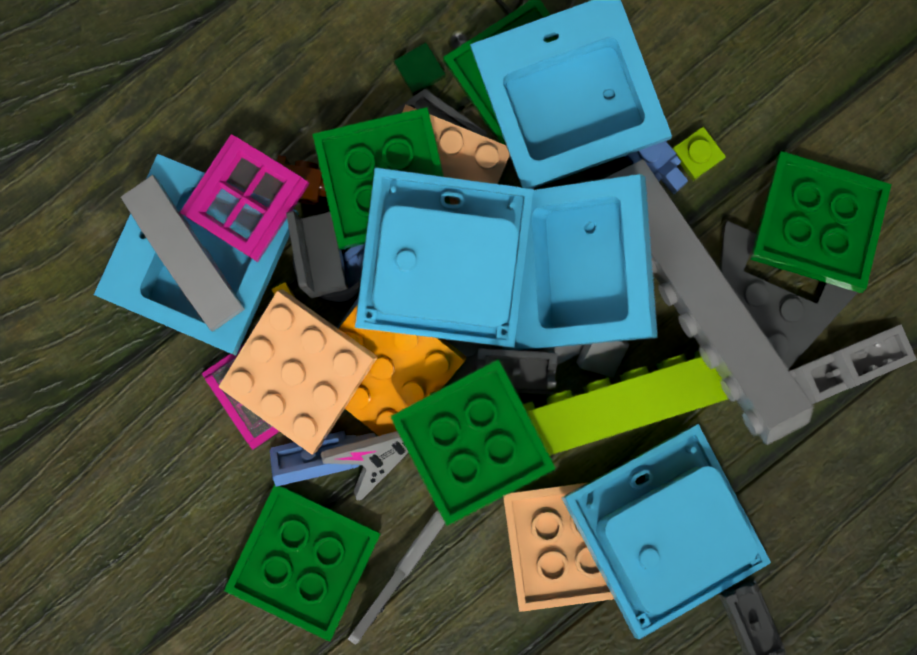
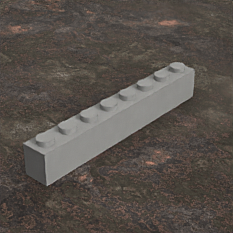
[603,159,813,445]

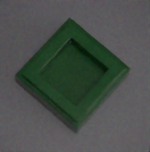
[394,42,445,96]

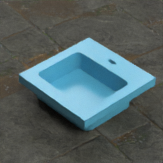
[470,0,672,189]
[94,154,299,356]
[355,168,534,347]
[502,174,657,351]
[561,424,771,639]

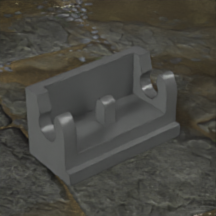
[477,349,558,395]
[718,579,786,655]

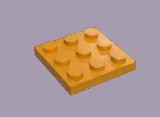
[338,305,466,436]

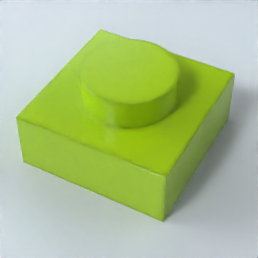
[673,126,726,181]

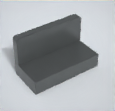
[286,211,348,298]

